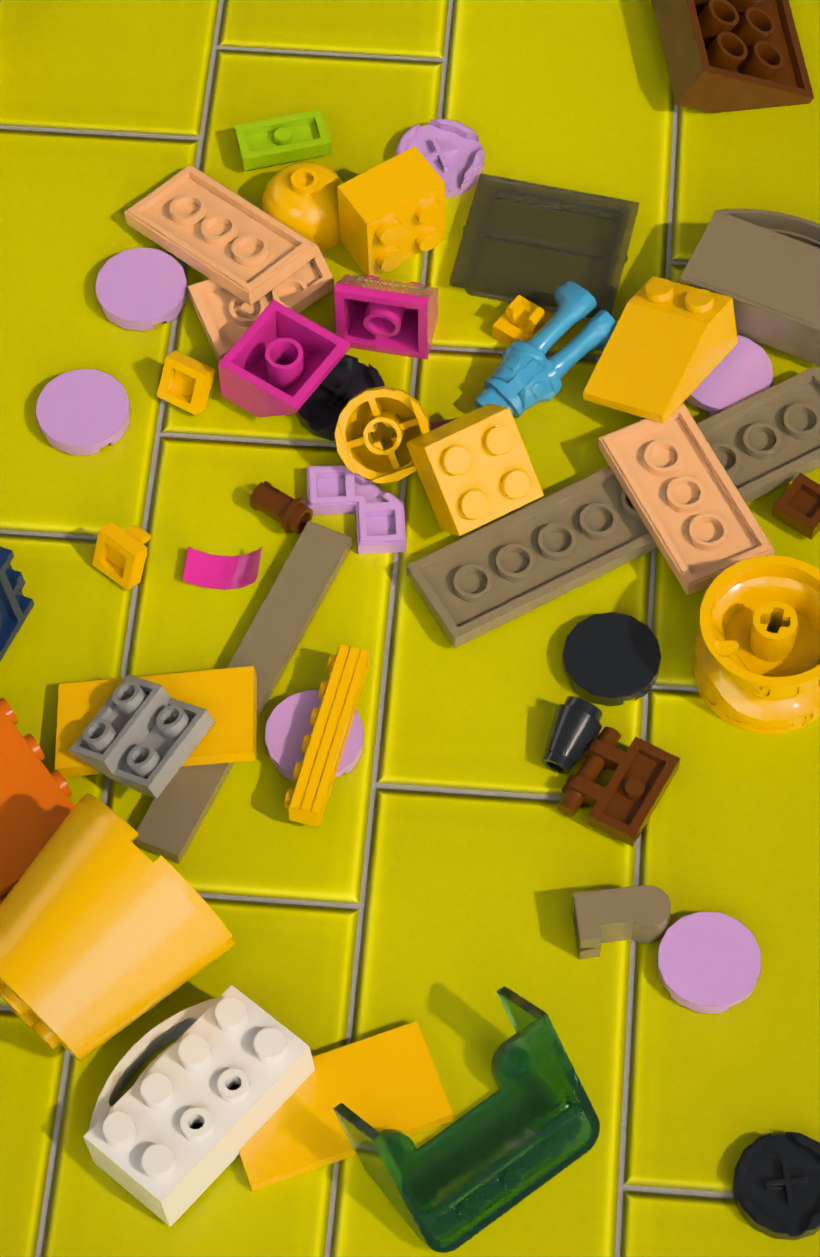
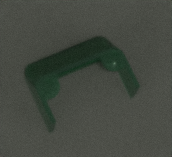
[333,986,600,1253]

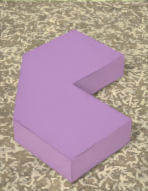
[306,465,406,554]

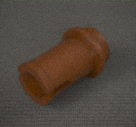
[249,481,313,534]

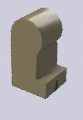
[571,885,671,959]

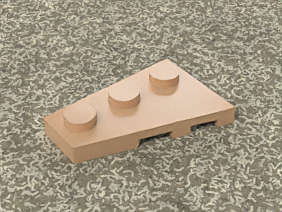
[188,244,334,362]

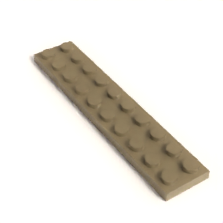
[406,365,820,648]

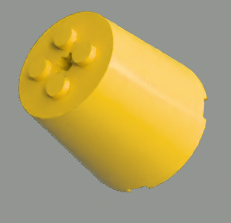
[0,793,235,1061]

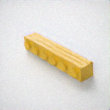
[284,644,370,827]

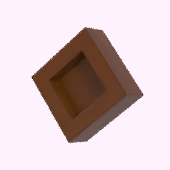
[772,473,820,540]

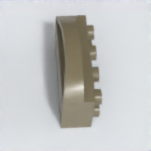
[679,209,820,365]

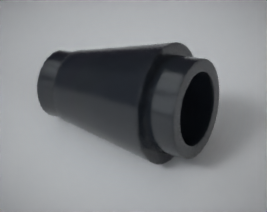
[541,696,603,774]

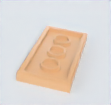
[124,165,317,306]
[598,403,775,595]

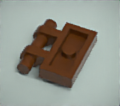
[557,726,680,847]

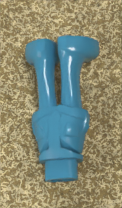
[473,281,617,418]

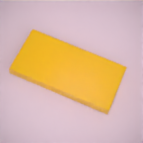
[54,666,257,777]
[229,1021,454,1191]

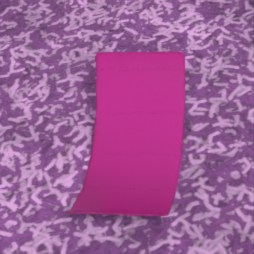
[182,546,262,590]

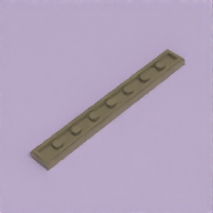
[133,521,352,864]

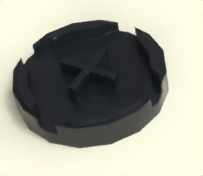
[296,355,385,441]
[562,612,661,706]
[732,1132,820,1240]

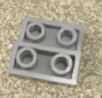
[69,675,215,799]

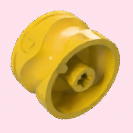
[693,555,820,734]

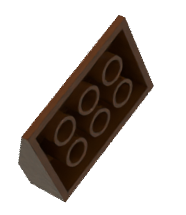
[651,0,814,113]

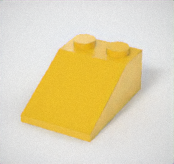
[583,276,738,424]

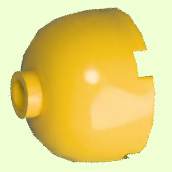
[261,161,344,252]
[335,386,431,484]

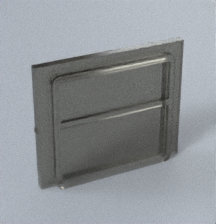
[450,173,639,318]

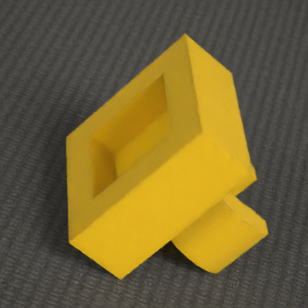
[492,295,553,346]
[157,350,216,415]
[92,522,151,591]

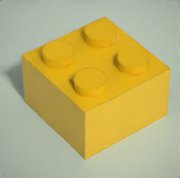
[337,146,445,276]
[406,403,544,536]

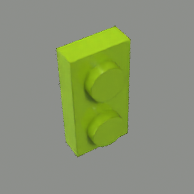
[234,109,332,171]

